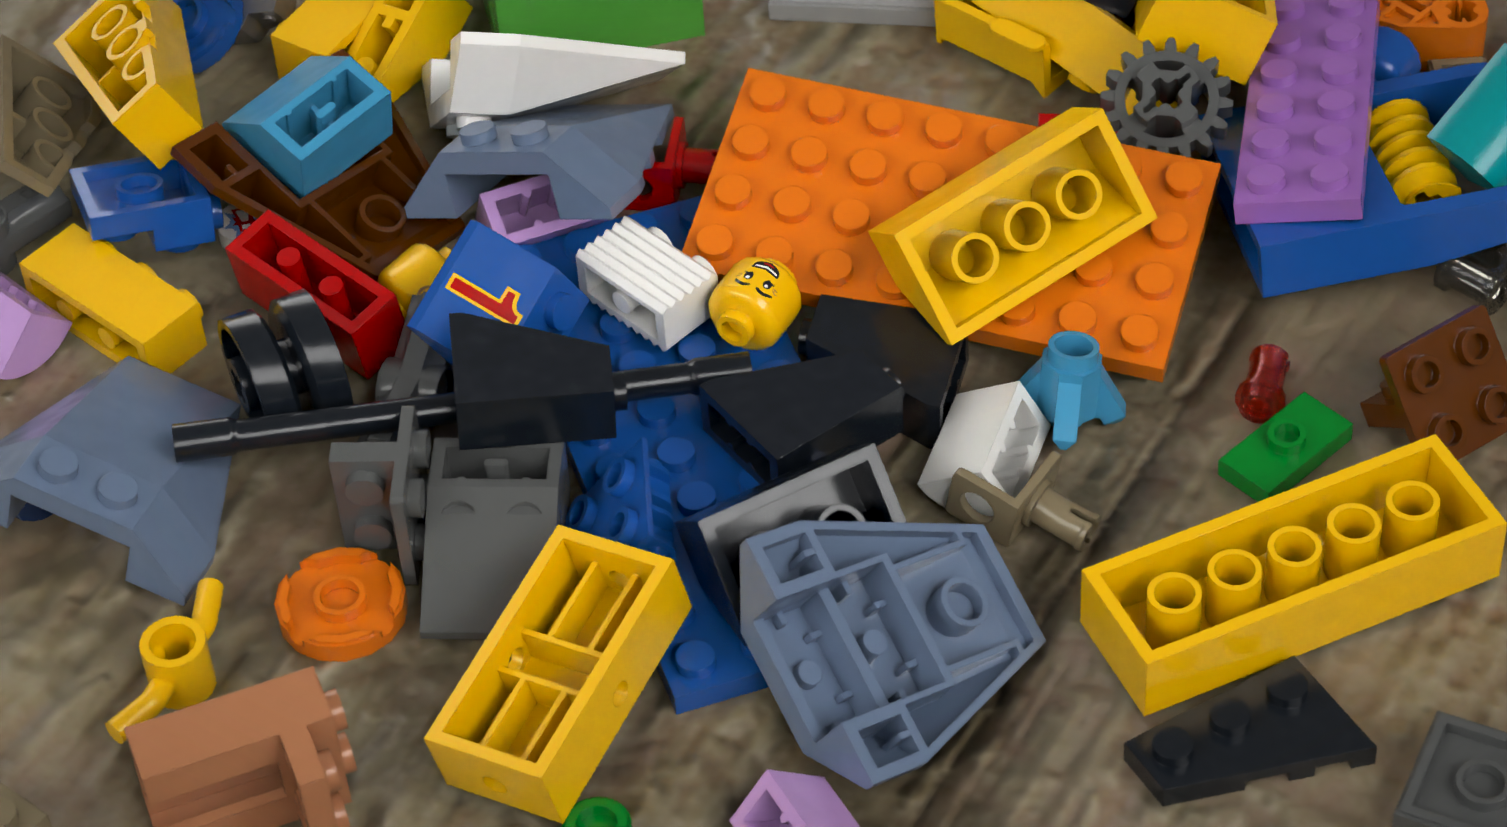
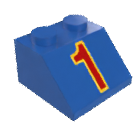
[407,220,590,366]

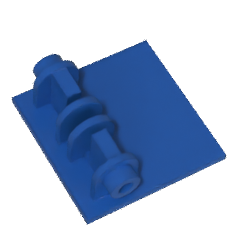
[566,437,676,560]

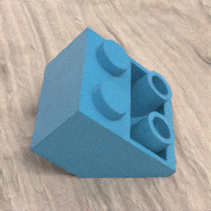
[222,56,393,199]

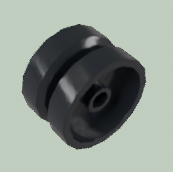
[217,288,354,448]

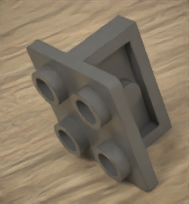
[328,406,432,585]

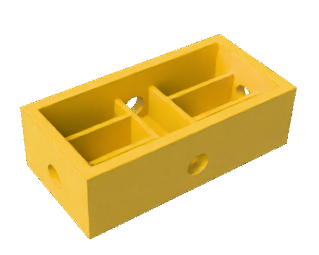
[423,525,692,824]

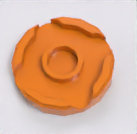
[274,547,409,662]

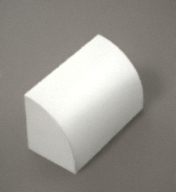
[917,381,1051,516]

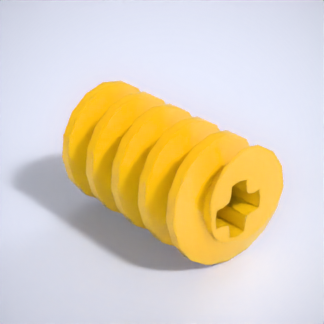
[1369,98,1462,205]

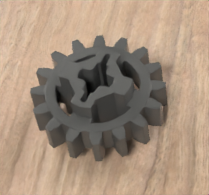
[1100,37,1233,158]

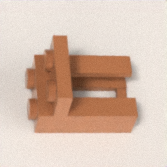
[124,666,357,827]

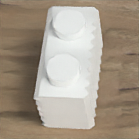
[575,216,718,352]

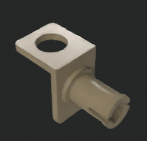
[945,450,1102,553]

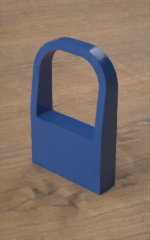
[1198,62,1507,298]

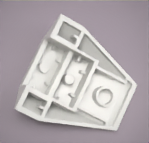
[422,31,685,139]

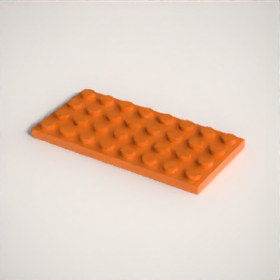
[682,68,1221,383]

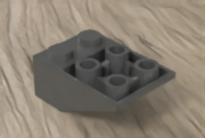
[420,438,571,640]

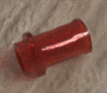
[1235,344,1290,424]

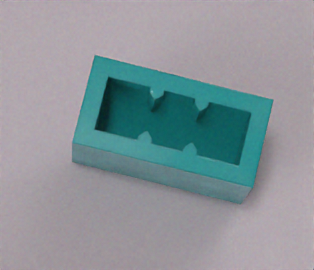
[1426,43,1507,189]

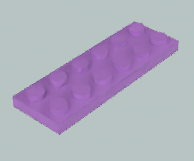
[1233,0,1380,224]

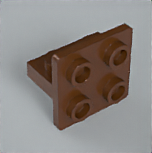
[1360,305,1507,461]

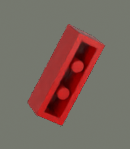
[225,209,405,380]

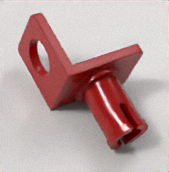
[623,116,719,211]

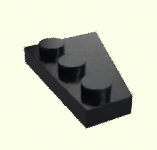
[1123,656,1377,807]

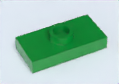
[1218,392,1353,502]

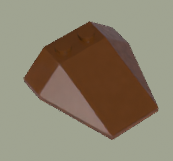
[170,48,466,282]

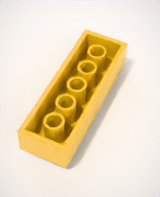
[1080,434,1507,717]

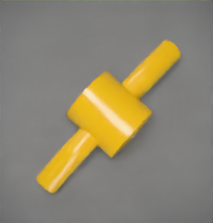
[105,577,224,744]

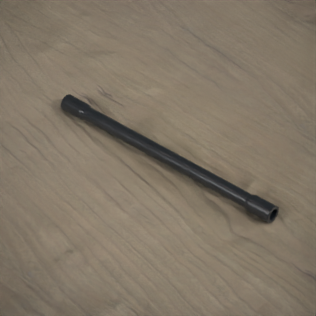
[172,351,752,463]

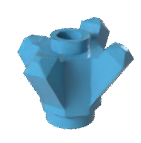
[1018,331,1126,450]

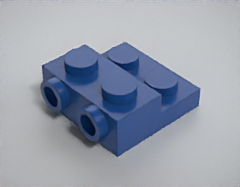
[69,156,224,253]

